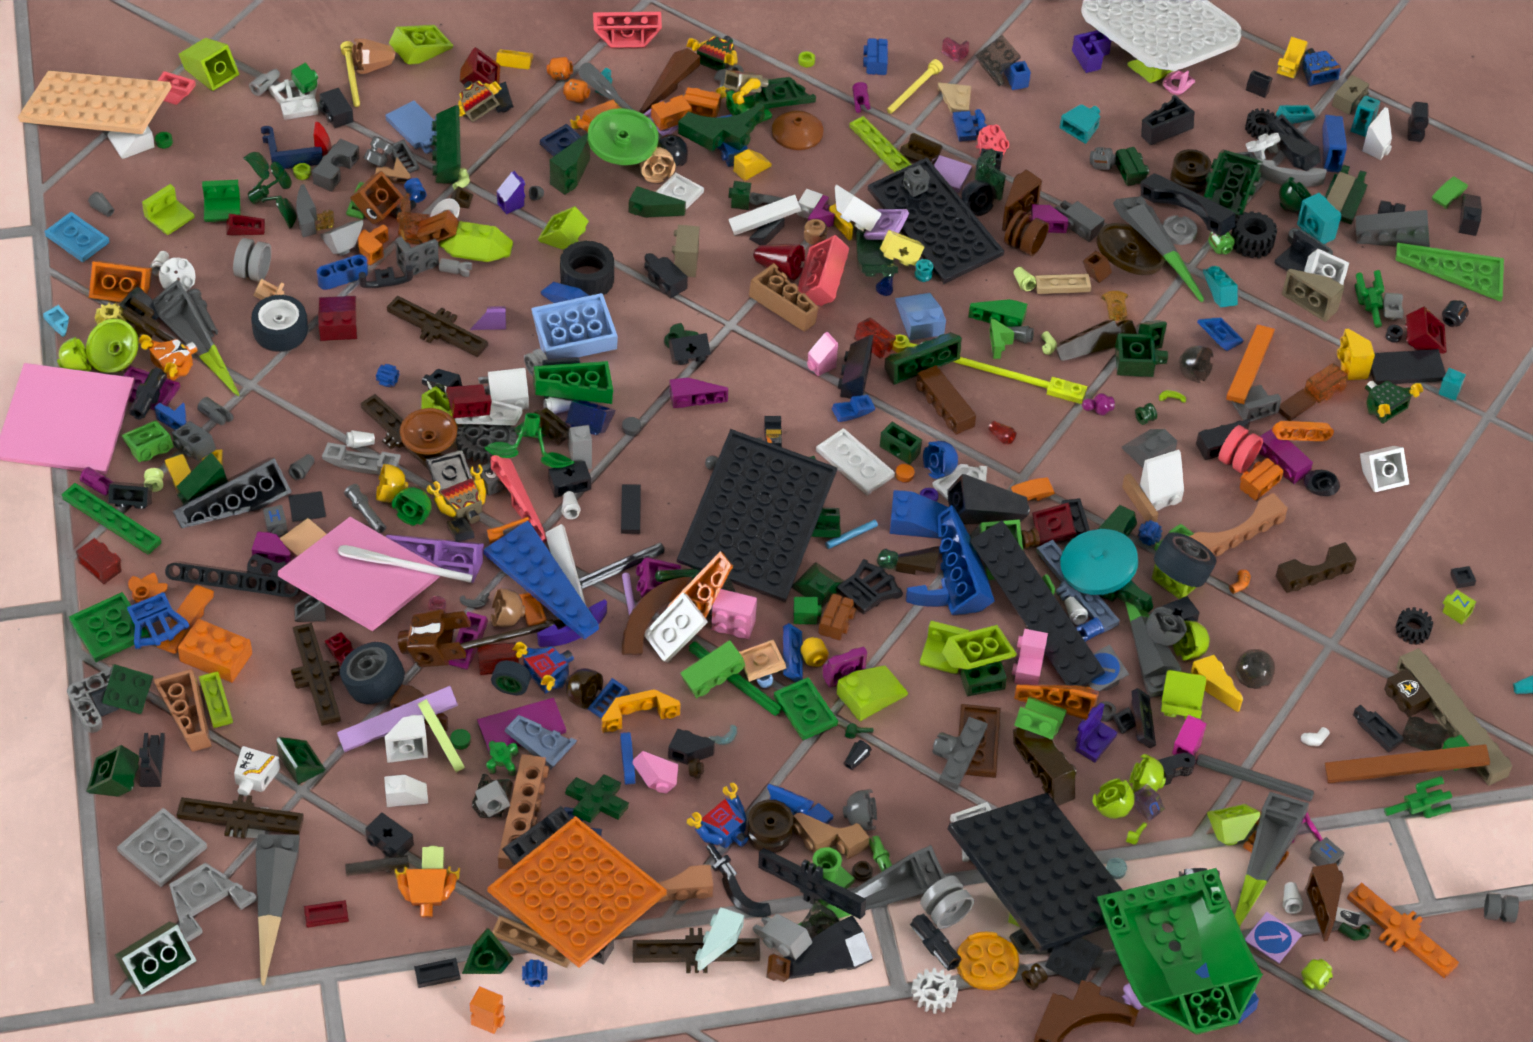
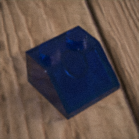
[565,400,616,435]

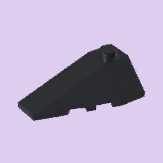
[783,916,873,979]

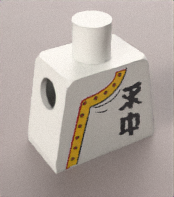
[234,746,280,797]

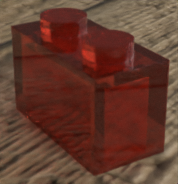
[76,538,122,585]

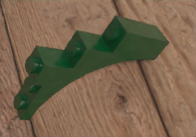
[1098,505,1154,613]

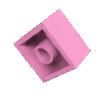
[711,589,757,639]

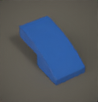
[832,395,875,422]
[906,585,949,607]

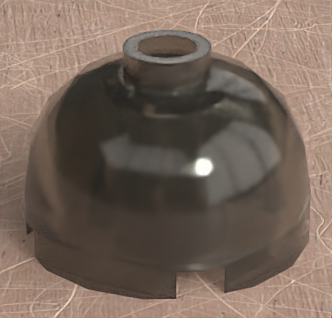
[1179,345,1213,383]
[1235,649,1275,689]

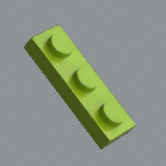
[199,671,233,728]

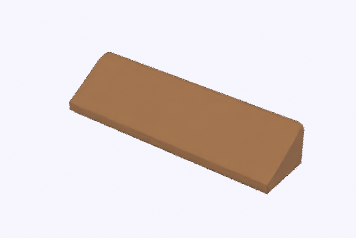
[492,915,571,968]

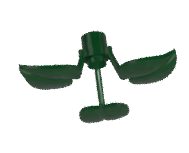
[243,152,297,229]

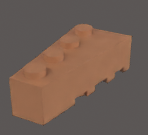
[153,669,212,752]

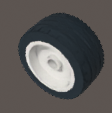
[251,295,308,352]

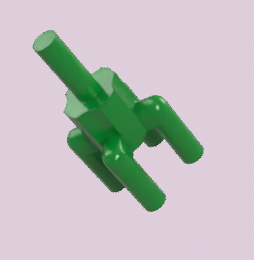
[1354,270,1385,328]
[486,741,519,776]
[1384,776,1452,818]

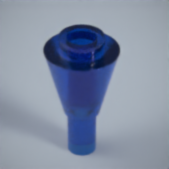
[876,269,895,296]

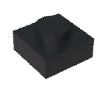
[1450,566,1476,588]

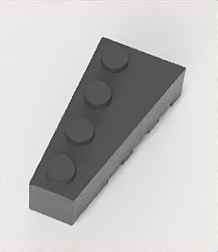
[1355,210,1430,247]

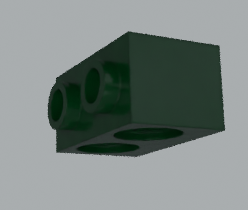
[960,661,1007,697]

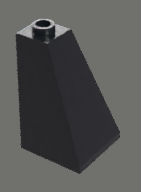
[947,474,1030,525]

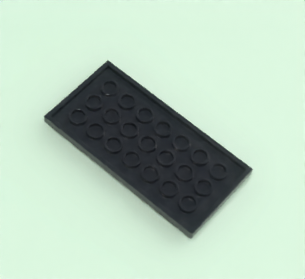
[867,158,1004,284]

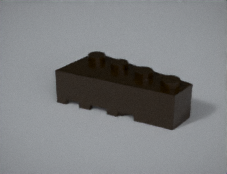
[1013,727,1077,806]

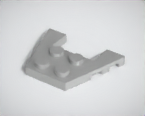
[169,863,257,942]

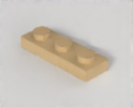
[1035,274,1091,294]

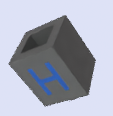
[263,505,288,537]
[1309,837,1344,866]

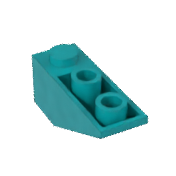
[1203,266,1238,308]

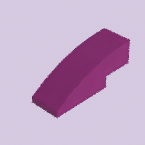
[448,611,488,670]

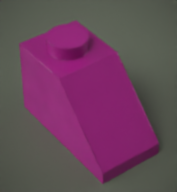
[1031,204,1068,233]
[251,531,292,565]

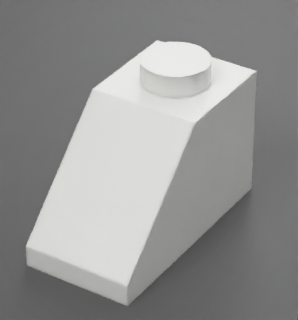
[384,775,428,807]

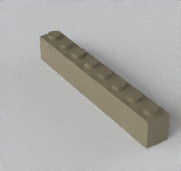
[1396,648,1512,786]

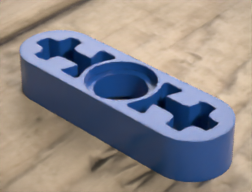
[620,732,635,785]

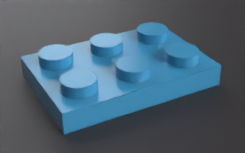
[44,212,110,262]

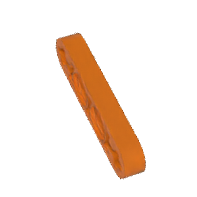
[1272,421,1334,441]

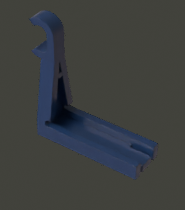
[261,126,323,169]

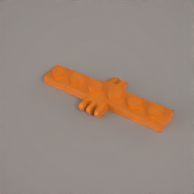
[1347,882,1459,978]

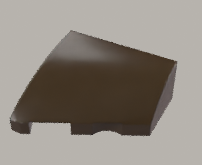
[896,546,939,575]

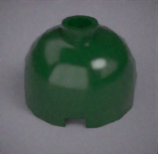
[1279,177,1311,213]

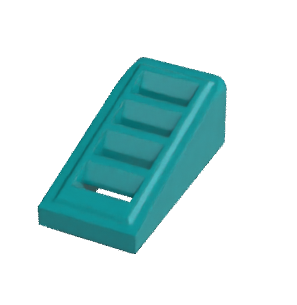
[1276,105,1316,124]

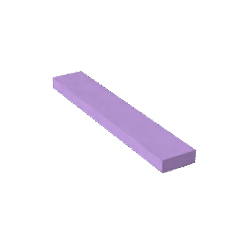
[337,686,458,752]

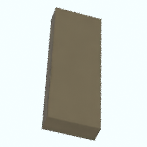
[1327,172,1356,213]

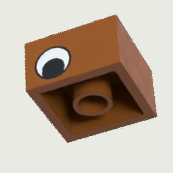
[350,171,404,225]

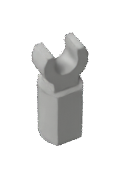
[439,258,472,277]

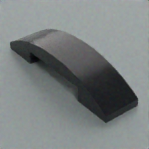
[502,806,571,865]

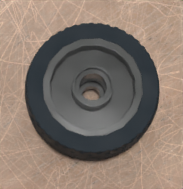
[1154,532,1217,587]
[340,642,405,704]

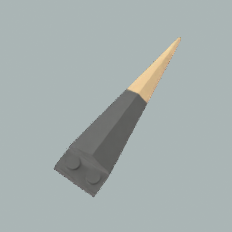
[255,834,300,986]

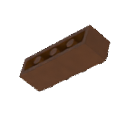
[916,365,976,435]

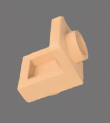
[253,279,285,300]

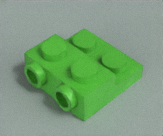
[122,420,174,462]

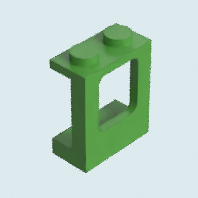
[1014,697,1067,739]

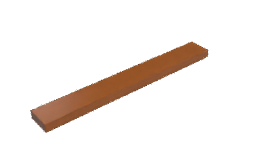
[1325,744,1490,783]

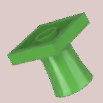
[812,847,855,907]

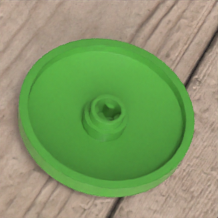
[588,108,658,165]

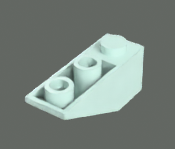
[695,907,744,971]

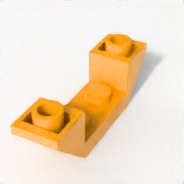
[602,689,680,733]

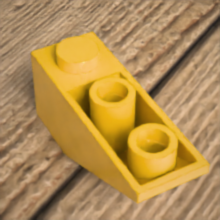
[1191,655,1243,712]

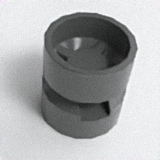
[363,136,395,167]
[1484,892,1519,923]

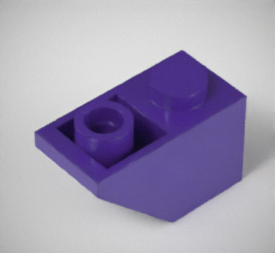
[497,171,526,214]

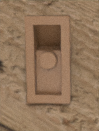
[375,157,411,184]

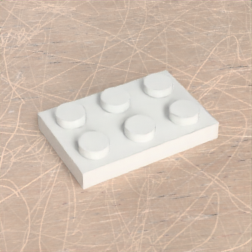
[644,593,708,663]

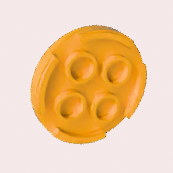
[957,931,1019,991]

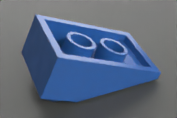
[890,490,948,539]

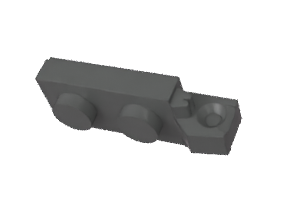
[750,192,799,205]

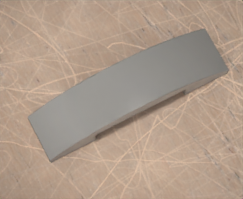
[1257,159,1327,187]
[322,443,401,474]

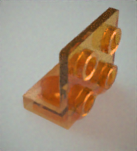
[397,193,429,245]

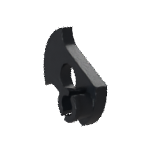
[247,554,286,588]

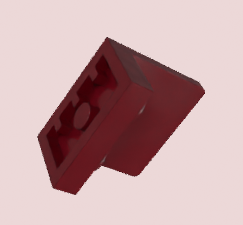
[446,384,492,418]

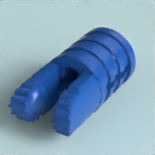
[1075,617,1104,642]

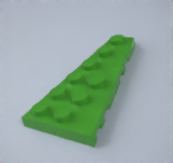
[1395,243,1504,302]

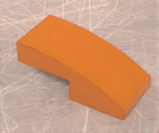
[1011,477,1055,501]

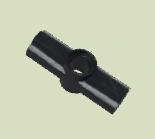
[129,367,167,420]
[910,913,962,971]

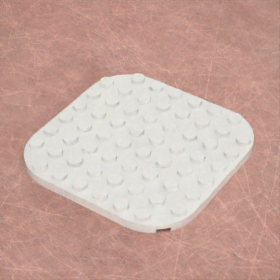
[1081,0,1242,71]

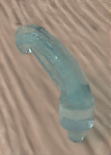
[710,725,737,745]

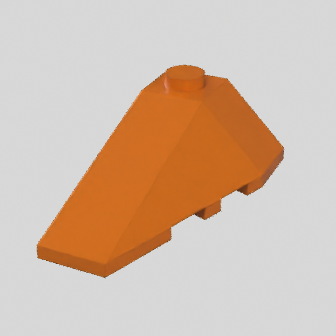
[667,552,733,618]
[1014,685,1099,720]

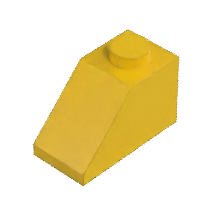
[734,149,772,181]

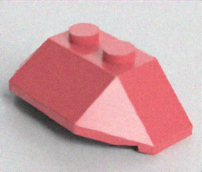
[593,11,662,48]

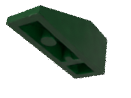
[628,186,686,218]

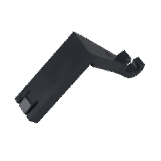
[139,733,166,787]

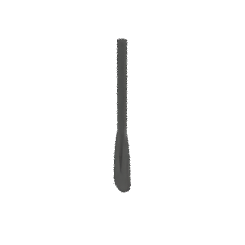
[579,63,662,140]

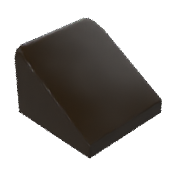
[450,186,473,209]

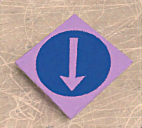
[1245,912,1302,964]

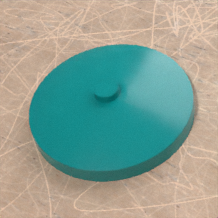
[1060,529,1139,595]

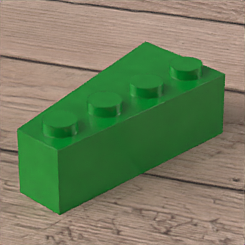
[533,361,613,404]

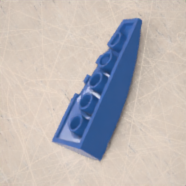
[937,505,995,616]

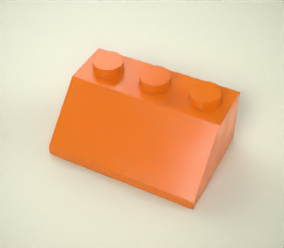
[89,261,152,302]

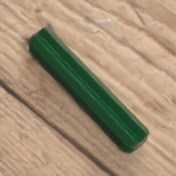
[655,569,701,582]

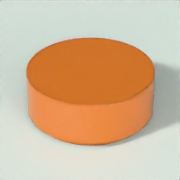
[895,464,915,482]

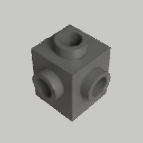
[903,165,930,197]

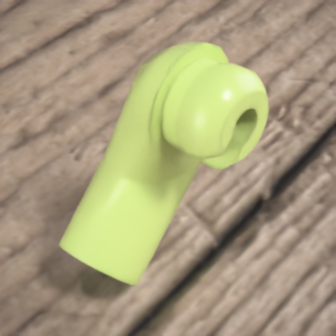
[453,168,470,190]

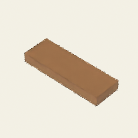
[1122,473,1158,522]

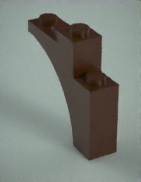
[1034,980,1139,1042]

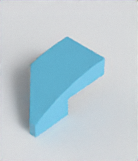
[43,305,69,337]

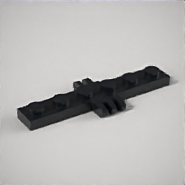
[758,848,866,919]

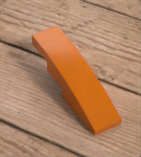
[157,585,214,654]

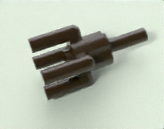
[121,297,173,342]

